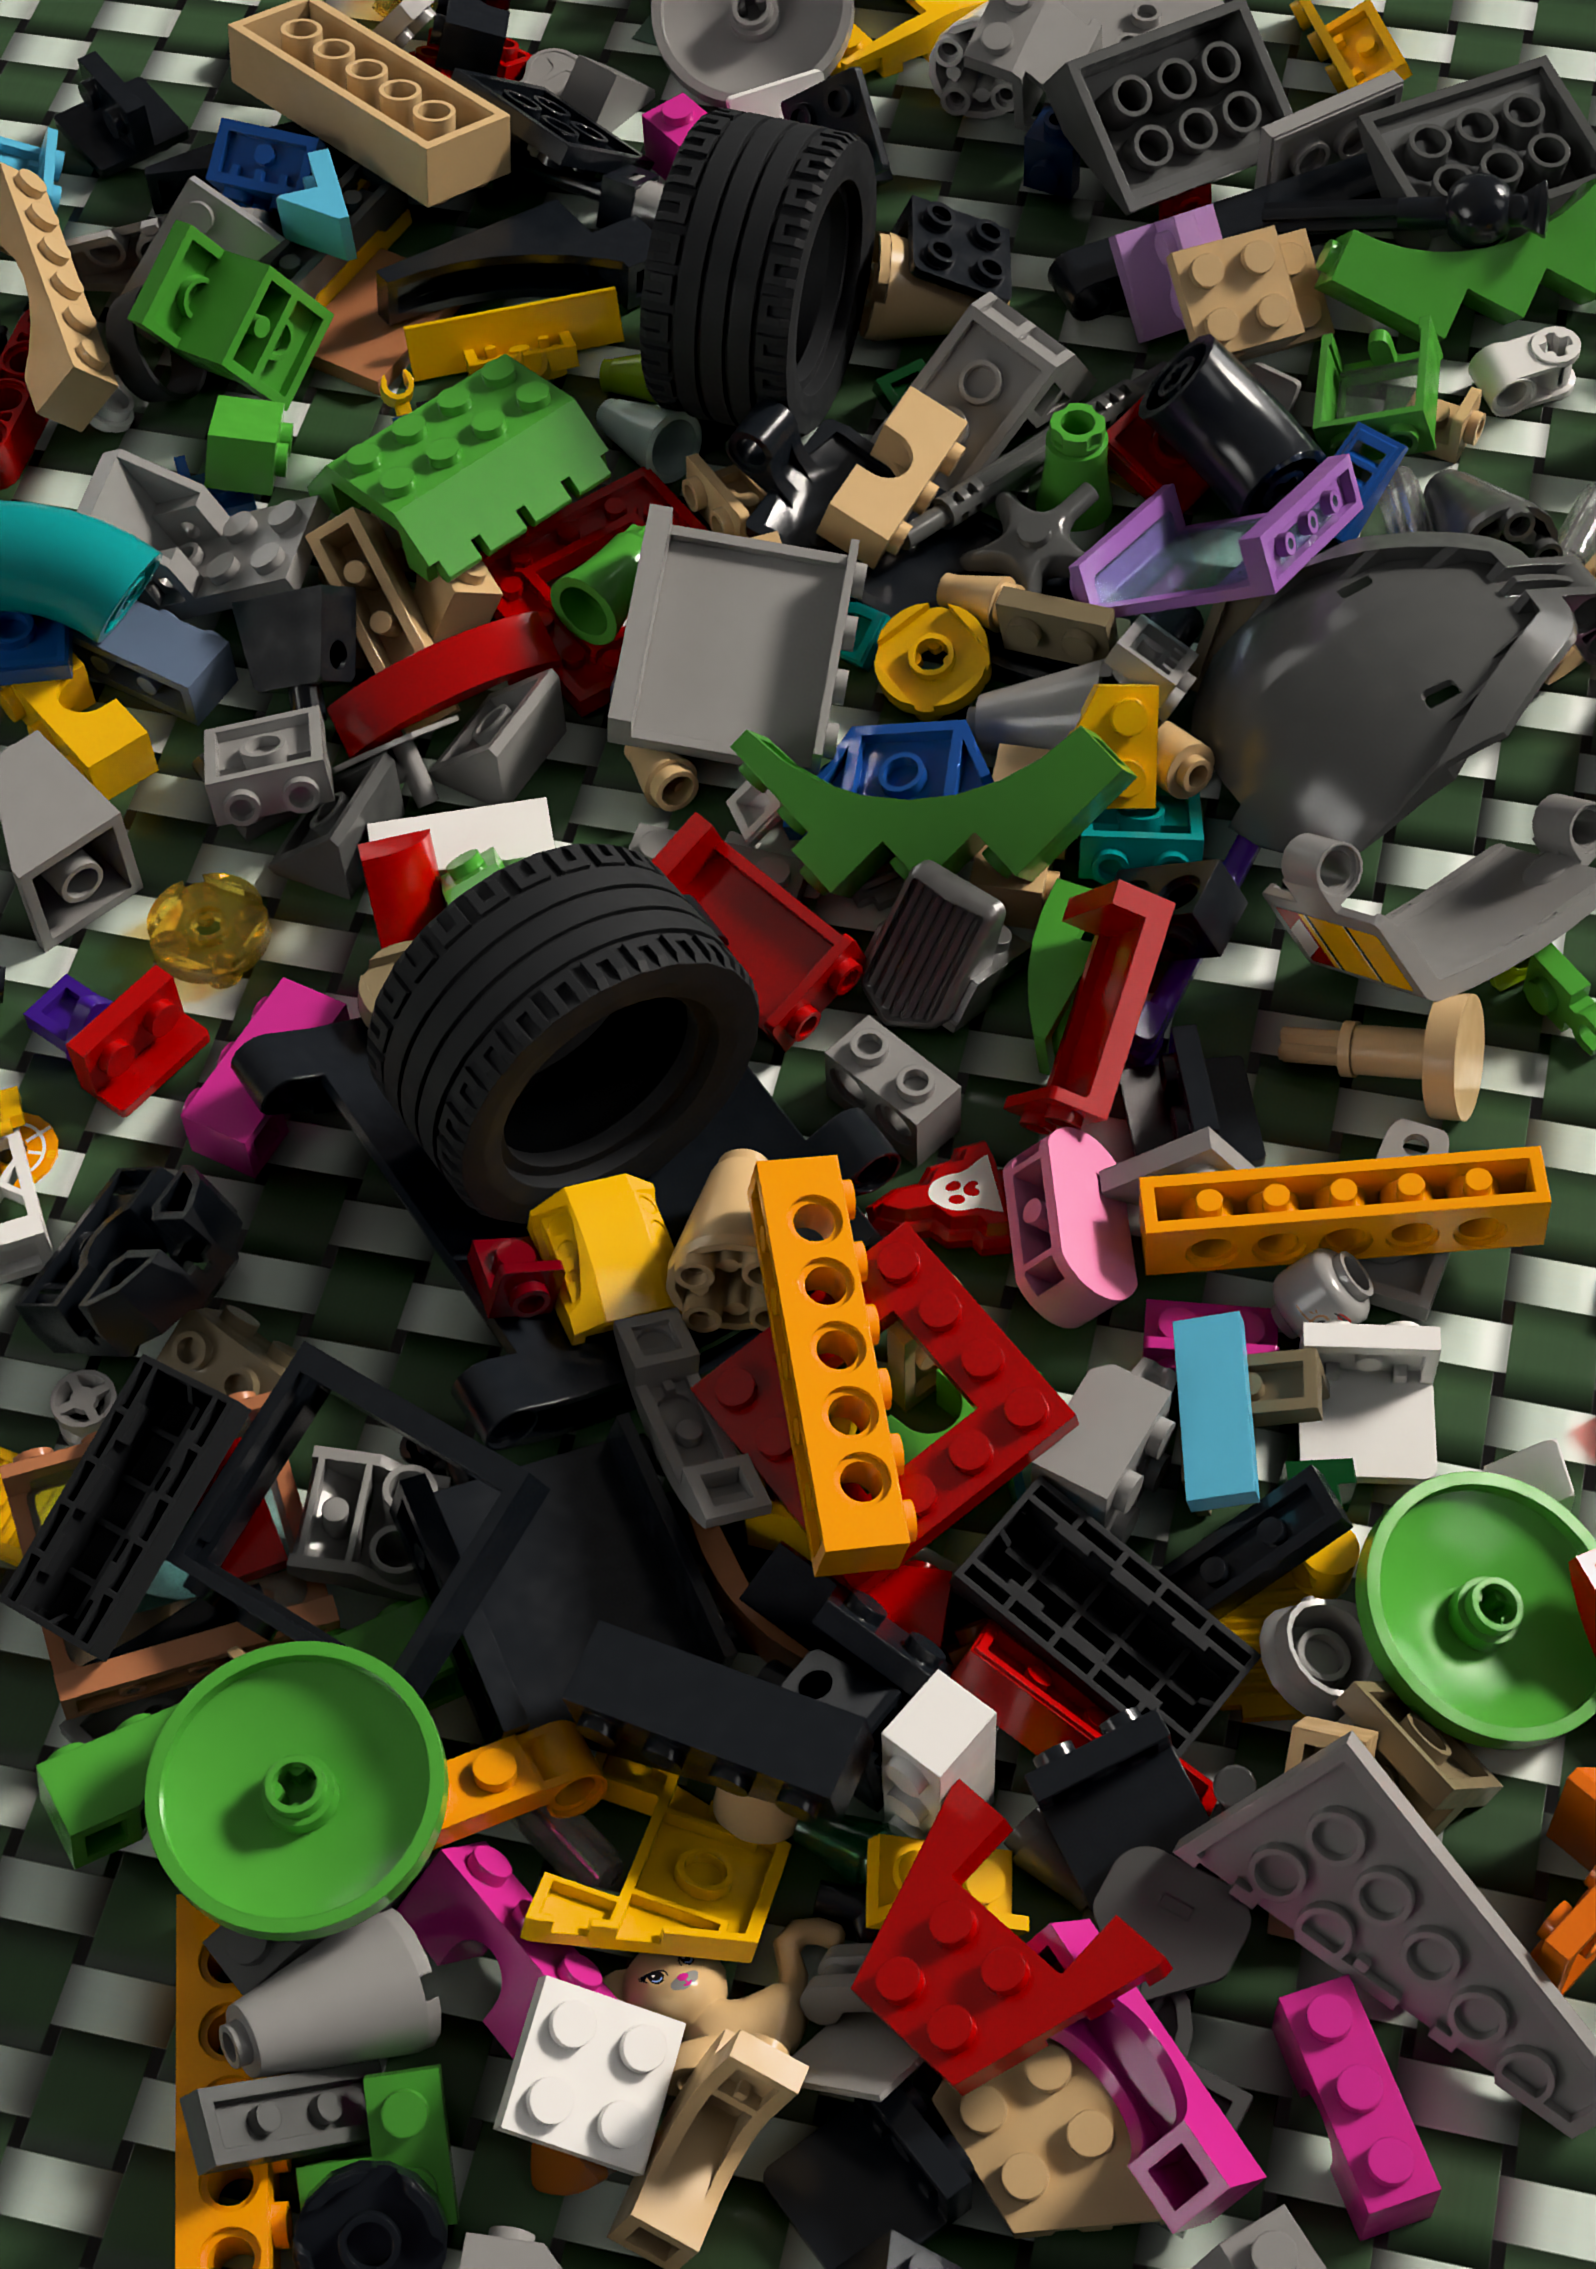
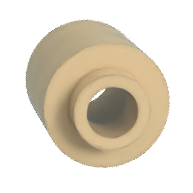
[1156,721,1215,799]

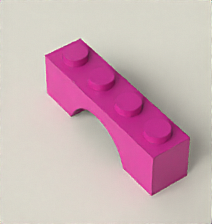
[1026,1919,1267,2234]

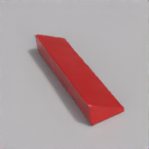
[950,1618,1217,1817]

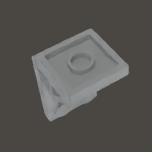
[870,291,1098,492]
[76,449,332,620]

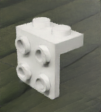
[1298,1319,1441,1485]

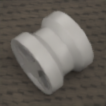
[50,1369,118,1447]

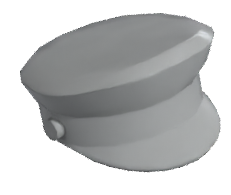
[1259,1596,1385,1722]

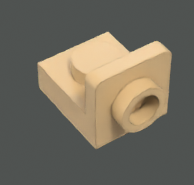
[1408,387,1486,464]

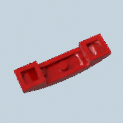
[326,611,562,759]

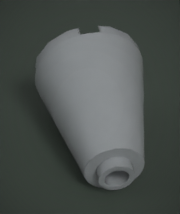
[966,658,1121,756]
[219,1908,441,2079]

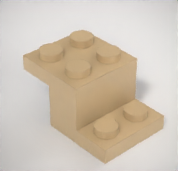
[1166,225,1335,362]

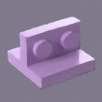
[1108,203,1223,343]

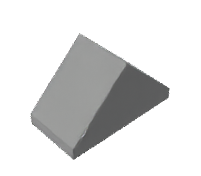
[560,55,655,133]

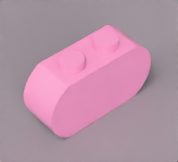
[1003,1127,1138,1329]

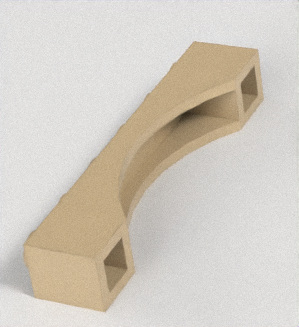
[0,162,119,432]

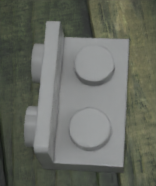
[1103,614,1199,723]

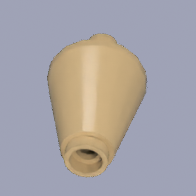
[666,1149,770,1333]

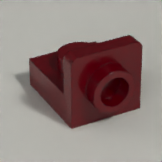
[467,1236,566,1319]

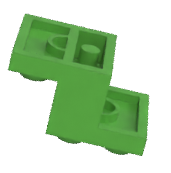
[127,220,334,411]

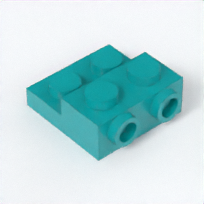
[1077,785,1204,885]

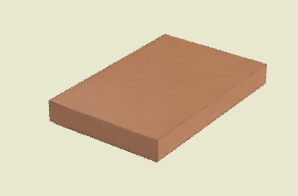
[310,248,462,396]

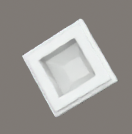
[726,780,783,847]

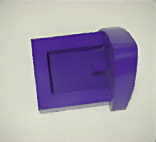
[23,974,113,1062]

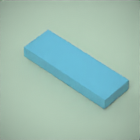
[1172,1311,1260,1512]

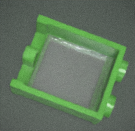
[1312,315,1443,461]

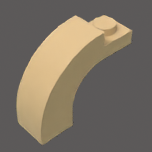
[607,2029,809,2269]

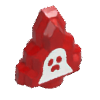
[866,1140,1012,1256]

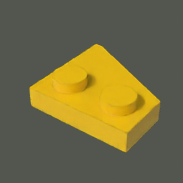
[1068,684,1159,809]

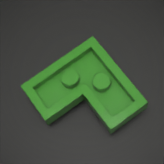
[296,2064,460,2225]

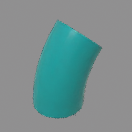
[0,500,163,643]

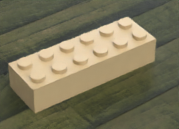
[228,0,511,208]

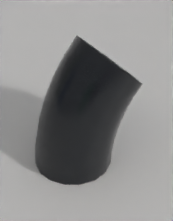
[1138,334,1327,517]

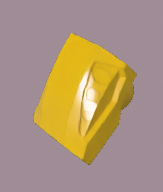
[527,1173,682,1346]

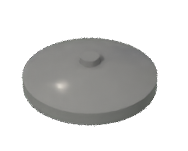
[651,0,855,108]

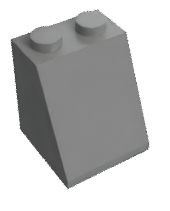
[0,730,144,953]

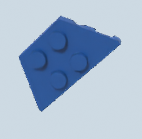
[783,719,994,841]

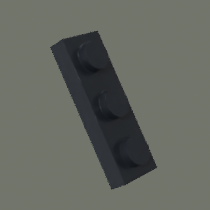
[1158,1464,1354,1620]

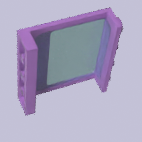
[1068,453,1364,618]

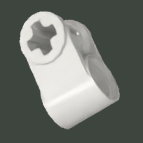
[1468,326,1581,417]

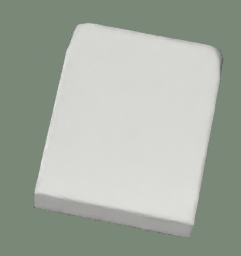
[1483,1439,1575,1512]

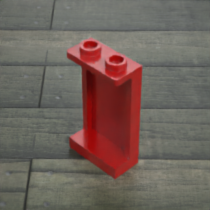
[651,812,867,1052]
[1003,879,1176,1136]

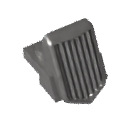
[860,859,1032,1033]

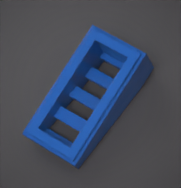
[1332,421,1409,543]

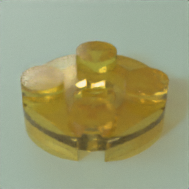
[147,873,272,989]

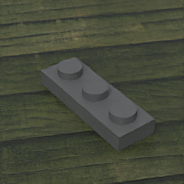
[180,2059,382,2176]

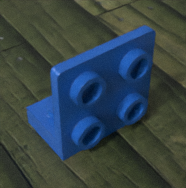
[206,118,326,219]

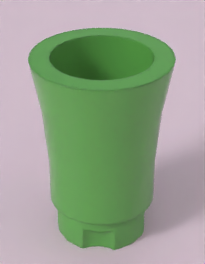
[1035,403,1113,532]
[550,524,646,645]

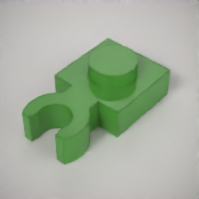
[1523,943,1596,1056]

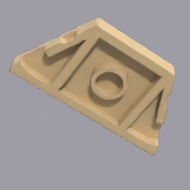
[931,2038,1166,2239]

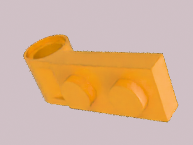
[433,1720,608,1850]

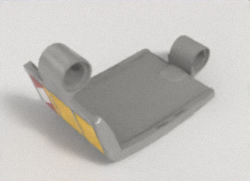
[1262,793,1596,1002]

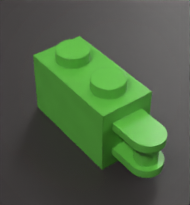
[204,395,293,496]

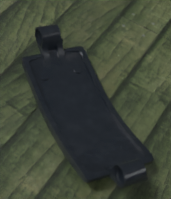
[726,399,1204,685]

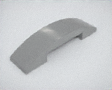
[613,1307,772,1529]

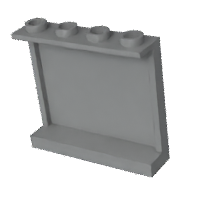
[607,503,868,775]

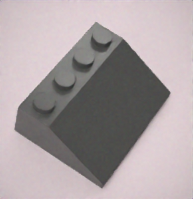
[1043,0,1293,216]
[1357,55,1596,252]

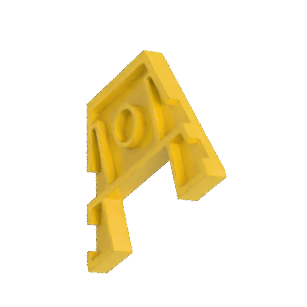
[520,1751,792,1963]

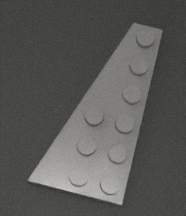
[1172,1730,1596,2139]

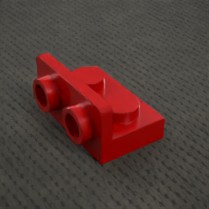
[65,964,210,1117]

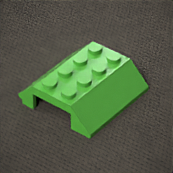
[307,354,611,583]

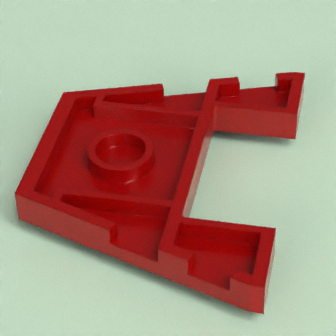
[850,1779,1173,2097]

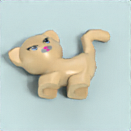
[602,1917,846,2097]

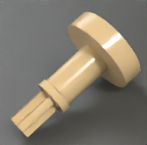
[1278,993,1485,1122]

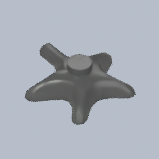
[959,482,1099,593]

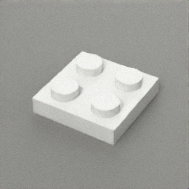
[493,1975,686,2176]

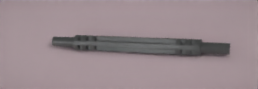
[901,361,1168,550]

